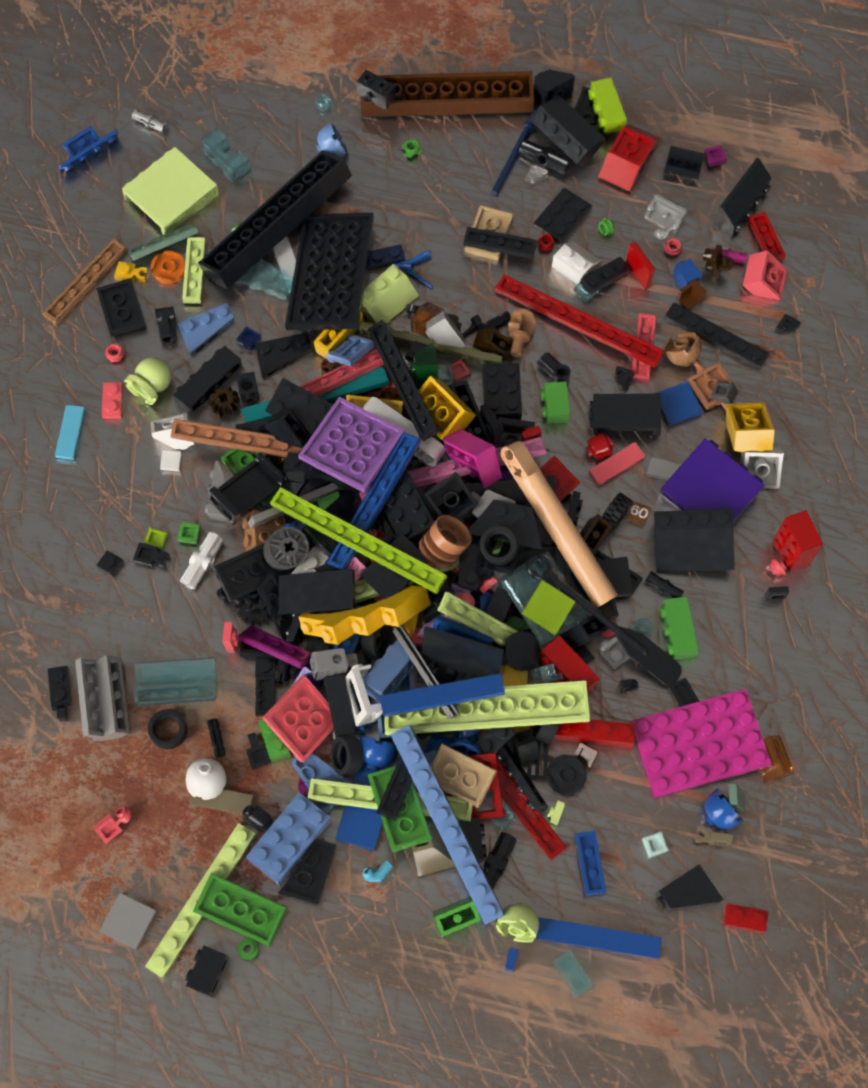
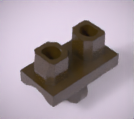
[703,245,734,279]

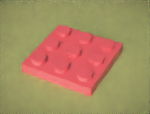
[262,676,334,762]

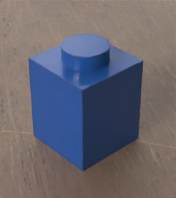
[673,259,702,288]

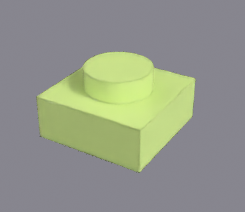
[548,801,565,826]

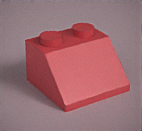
[743,250,787,300]

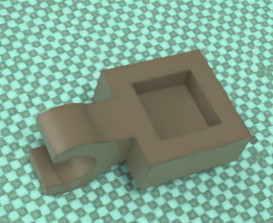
[695,826,733,846]

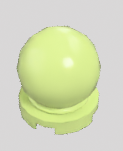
[124,357,171,405]

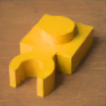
[114,261,148,282]

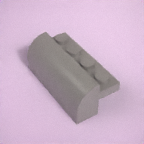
[75,655,130,741]

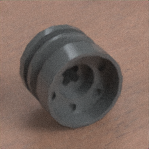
[263,527,309,571]

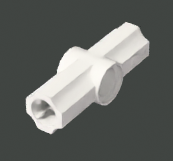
[180,532,224,589]

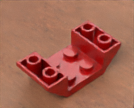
[599,124,660,191]

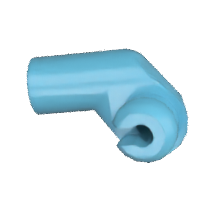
[362,860,393,882]

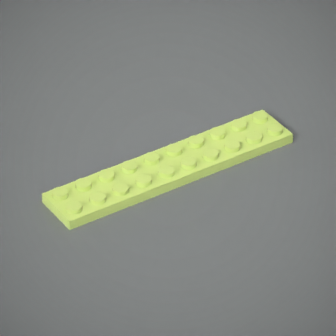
[384,681,590,735]

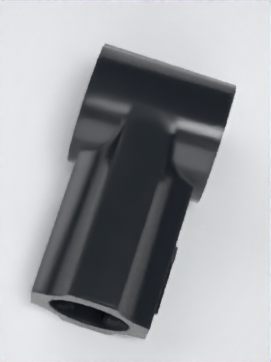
[155,306,176,344]
[537,352,571,385]

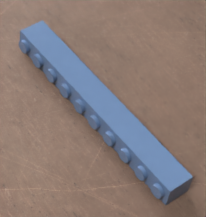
[390,725,504,925]

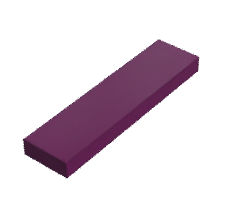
[239,625,312,669]

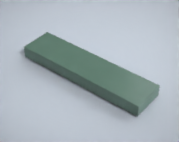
[128,223,199,261]

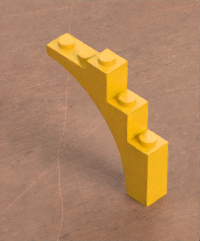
[298,585,431,645]

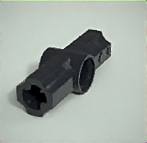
[519,139,572,175]
[483,831,517,889]

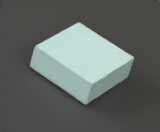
[642,831,669,858]

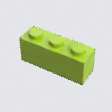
[588,77,627,134]

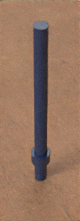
[491,110,537,196]

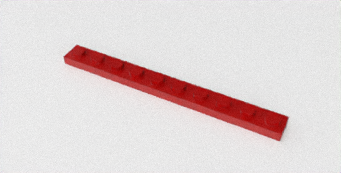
[495,274,665,368]

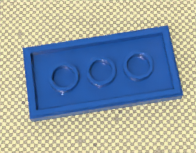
[335,763,385,851]

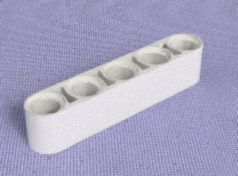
[362,397,446,466]

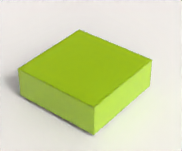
[144,527,168,551]

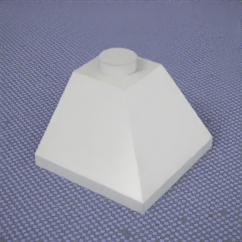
[150,413,194,450]

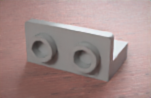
[599,626,633,671]

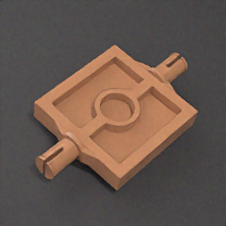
[687,359,739,411]

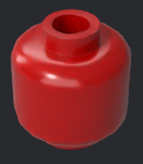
[585,433,614,460]

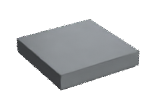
[99,893,157,950]

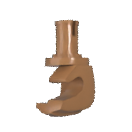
[508,309,536,357]

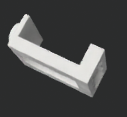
[344,664,383,727]

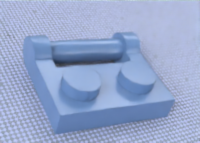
[326,334,374,367]

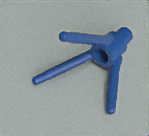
[394,250,433,289]

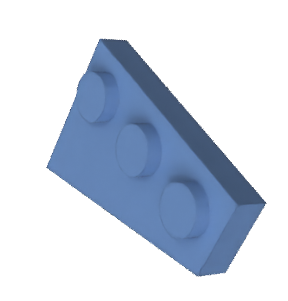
[177,303,235,356]
[291,753,351,814]

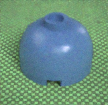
[316,123,348,158]

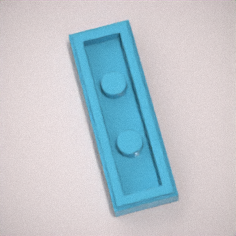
[55,405,85,460]

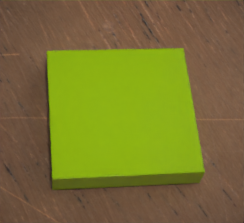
[521,580,576,635]

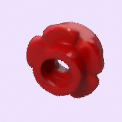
[537,234,555,251]

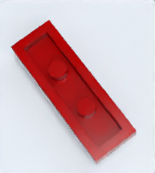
[748,212,786,261]

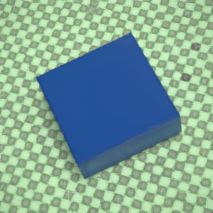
[505,948,518,973]

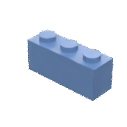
[362,639,415,702]

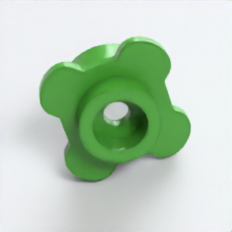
[402,139,422,158]

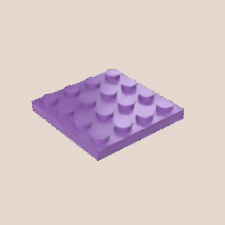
[298,397,405,493]

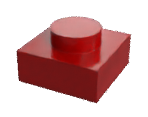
[521,425,542,442]

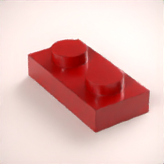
[723,903,769,933]

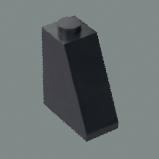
[656,864,724,912]

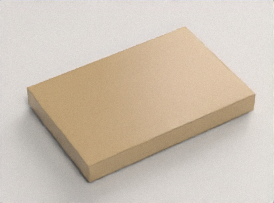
[464,205,514,261]
[431,744,497,808]

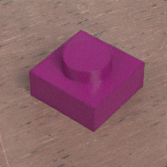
[704,145,727,167]

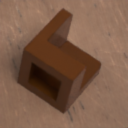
[676,279,707,310]

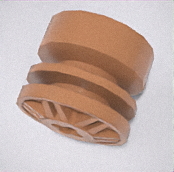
[419,515,472,568]

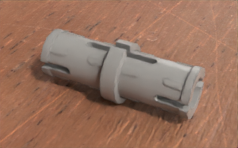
[132,109,168,133]

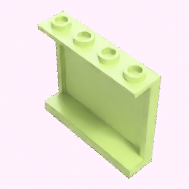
[122,147,219,234]

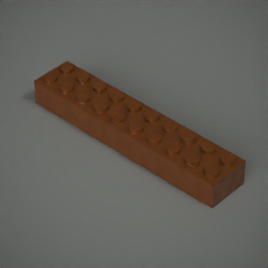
[361,71,534,117]

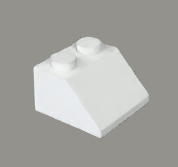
[552,242,602,287]
[740,445,784,489]

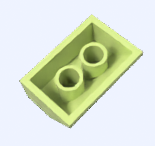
[361,264,419,325]

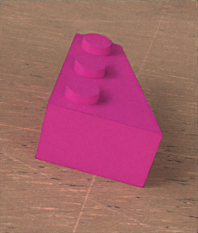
[443,429,503,489]

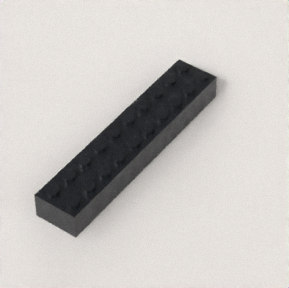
[198,150,352,289]

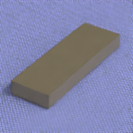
[189,789,254,815]

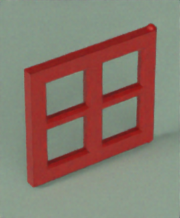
[444,752,506,820]

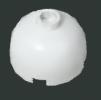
[185,758,227,800]

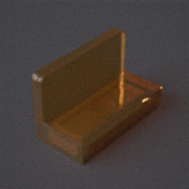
[760,735,794,782]

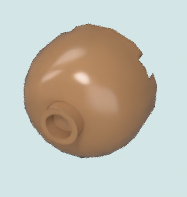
[663,332,702,367]

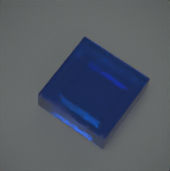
[236,326,262,351]

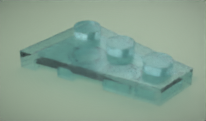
[236,259,292,301]

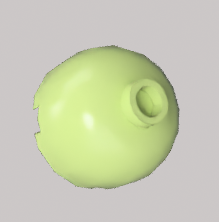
[496,903,539,943]

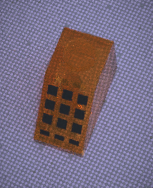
[411,302,444,337]

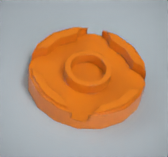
[151,251,185,285]

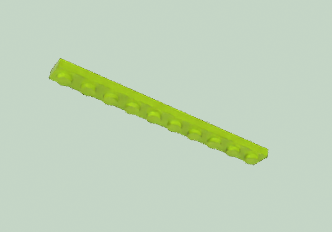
[270,487,447,594]

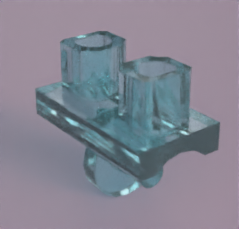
[526,664,563,685]

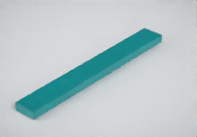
[241,367,389,423]

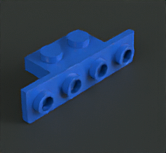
[58,126,118,172]

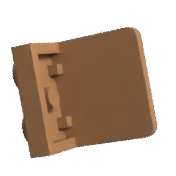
[242,510,289,551]

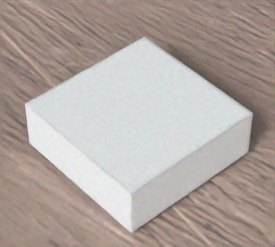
[160,450,182,472]

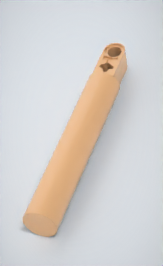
[501,441,618,608]

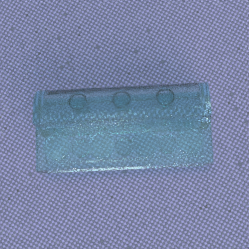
[133,657,218,706]

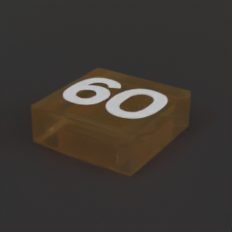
[626,501,651,526]

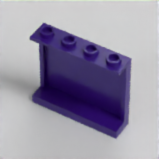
[660,438,765,522]

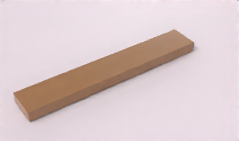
[42,238,128,325]

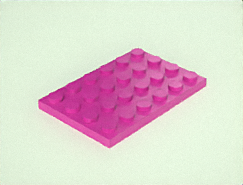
[630,689,772,799]

